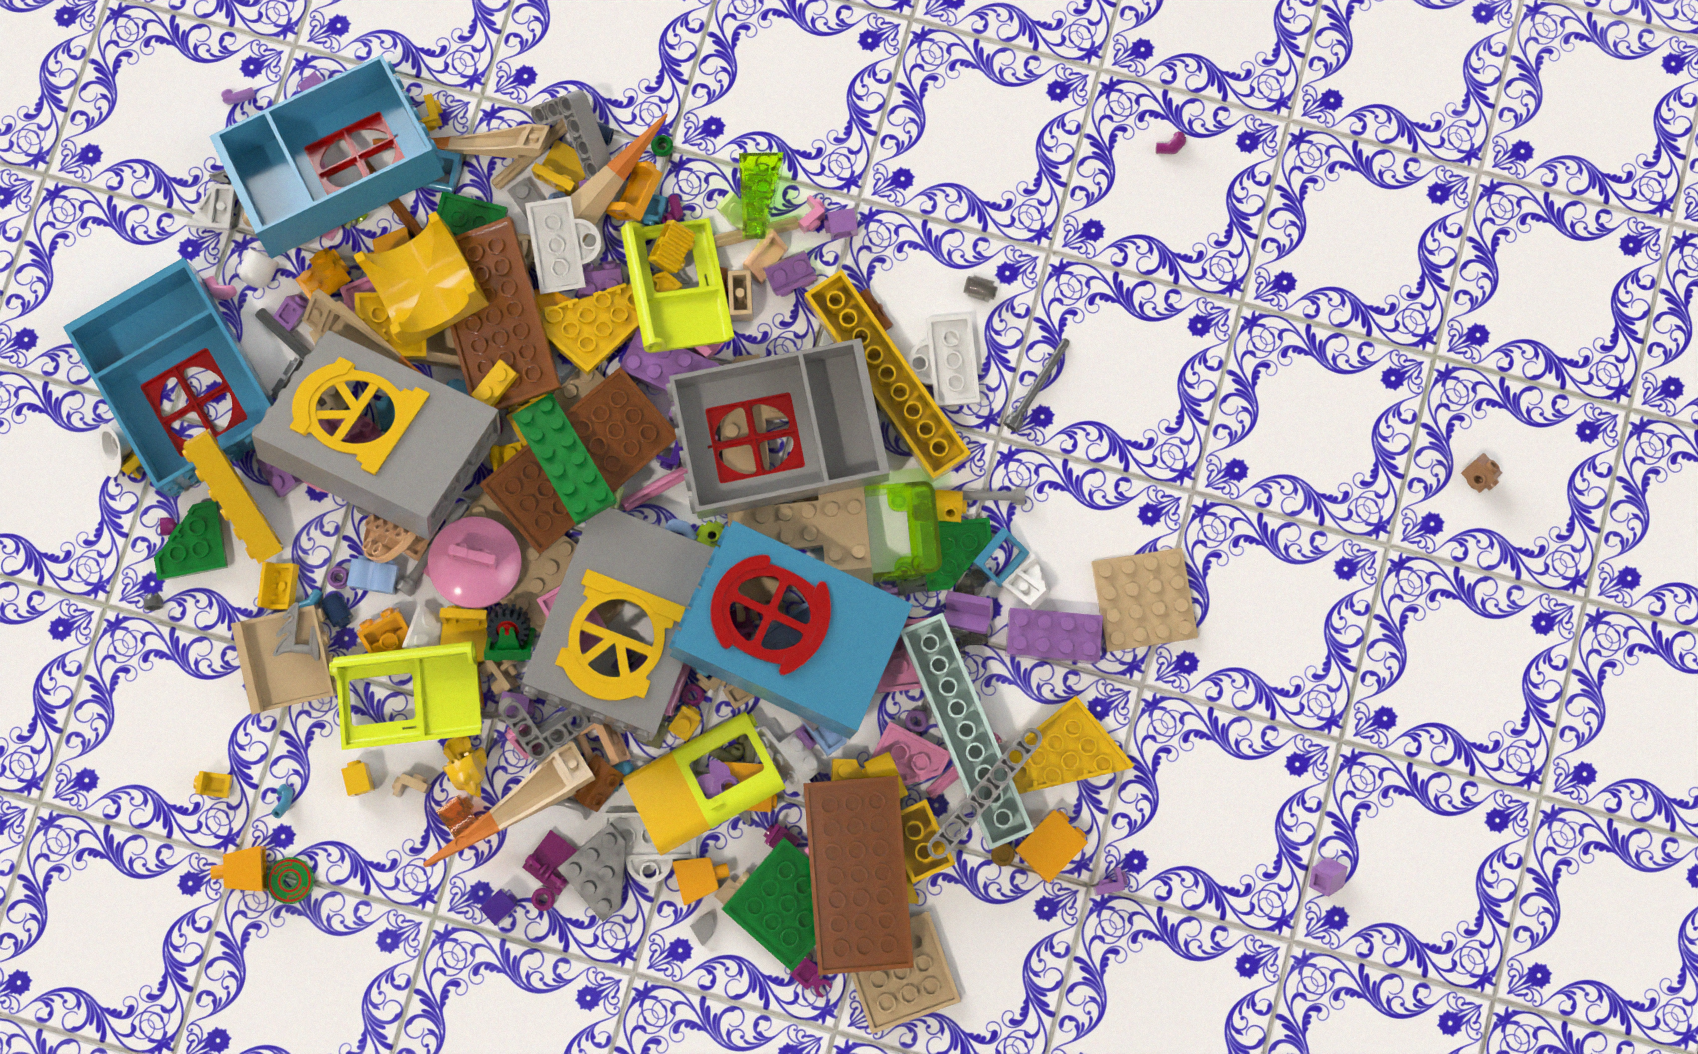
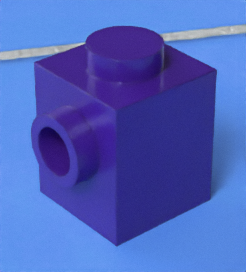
[479,889,519,926]

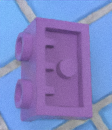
[763,250,817,297]

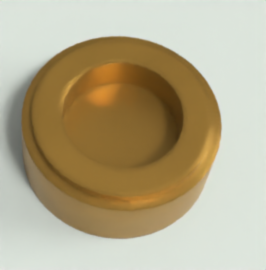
[991,843,1015,867]

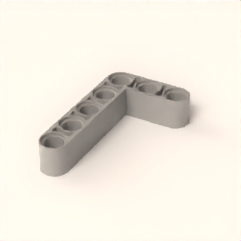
[531,90,621,195]
[498,697,594,760]

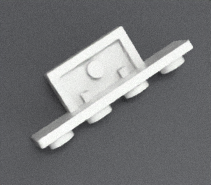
[757,726,825,802]

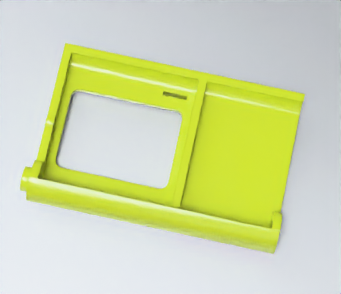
[621,218,734,353]

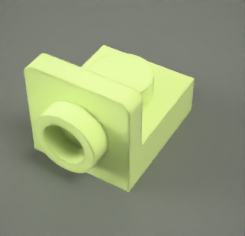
[716,191,756,230]

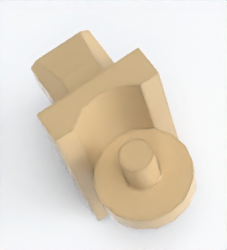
[478,656,520,694]

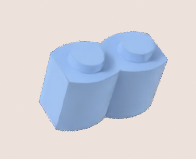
[346,555,400,595]

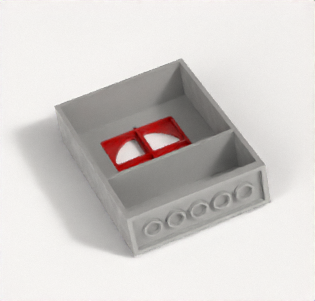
[666,338,890,519]

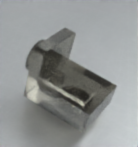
[955,567,989,596]
[955,631,988,660]

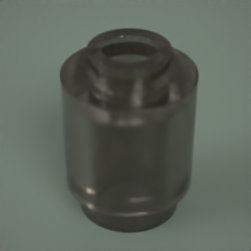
[963,275,998,303]

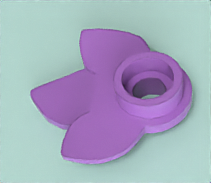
[696,760,740,799]

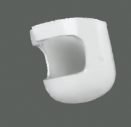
[239,247,279,288]

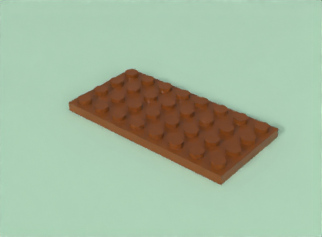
[449,216,562,411]
[479,367,677,555]
[803,776,914,975]

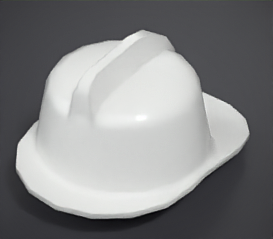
[99,423,132,477]

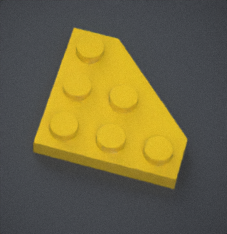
[355,292,427,359]

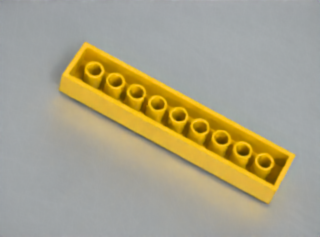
[804,269,971,483]

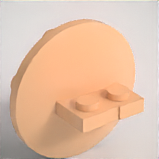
[362,514,440,563]

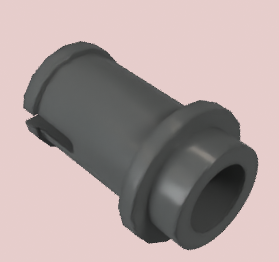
[896,577,927,597]

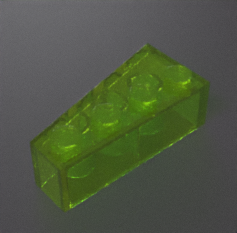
[739,152,784,239]

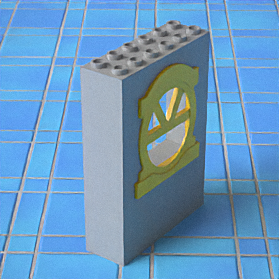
[252,330,500,541]
[520,507,714,742]

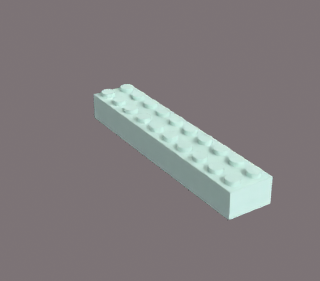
[900,613,1034,850]

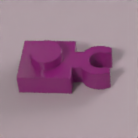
[789,956,832,998]

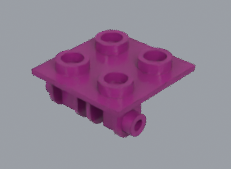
[522,830,578,896]

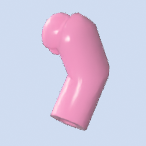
[204,276,237,300]

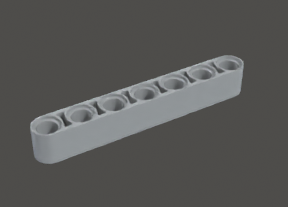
[927,728,1042,859]

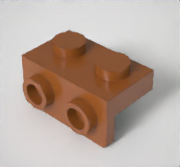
[573,753,624,812]

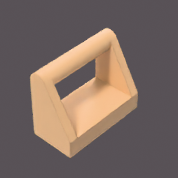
[743,228,788,285]
[575,723,631,766]

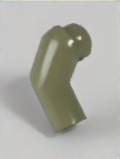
[735,734,756,763]
[708,744,744,762]

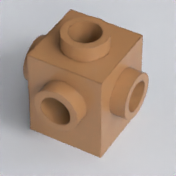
[1461,453,1503,493]

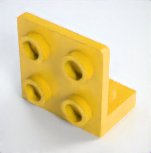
[531,140,586,196]

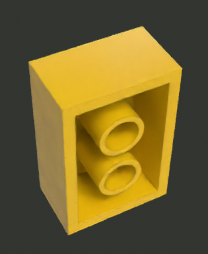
[901,799,956,884]

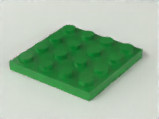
[721,837,816,972]

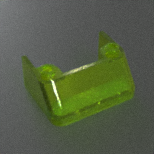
[864,481,942,583]

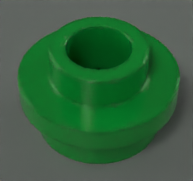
[651,135,674,157]

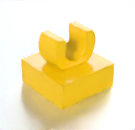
[121,451,142,479]

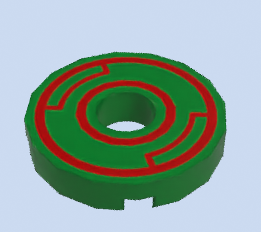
[266,857,315,904]

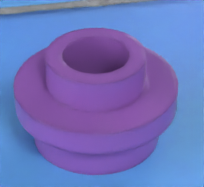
[327,566,349,589]
[905,709,928,732]

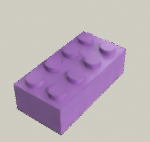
[620,328,721,395]
[1005,608,1103,664]

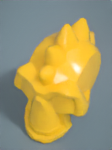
[442,736,487,798]

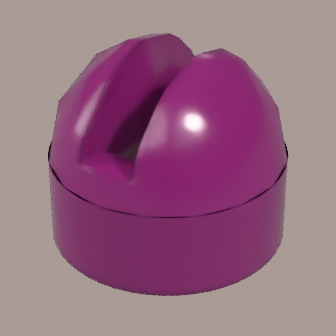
[160,517,177,536]

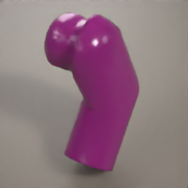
[1155,131,1186,154]
[662,195,683,224]

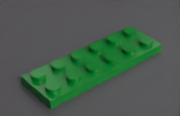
[511,393,618,526]

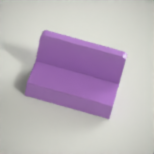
[944,591,993,634]

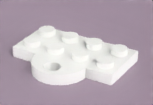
[525,196,601,294]
[908,314,980,407]
[602,813,697,883]

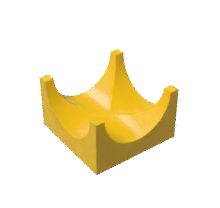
[353,211,489,348]

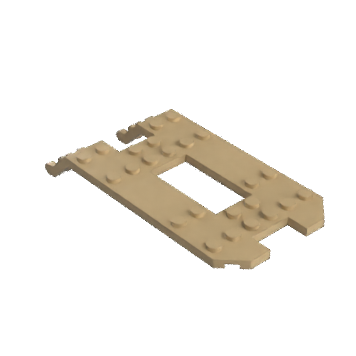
[720,354,873,622]

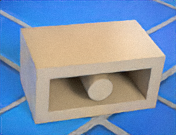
[728,270,753,322]

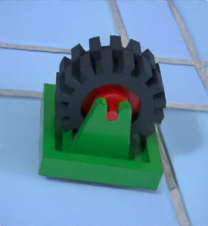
[484,603,536,662]

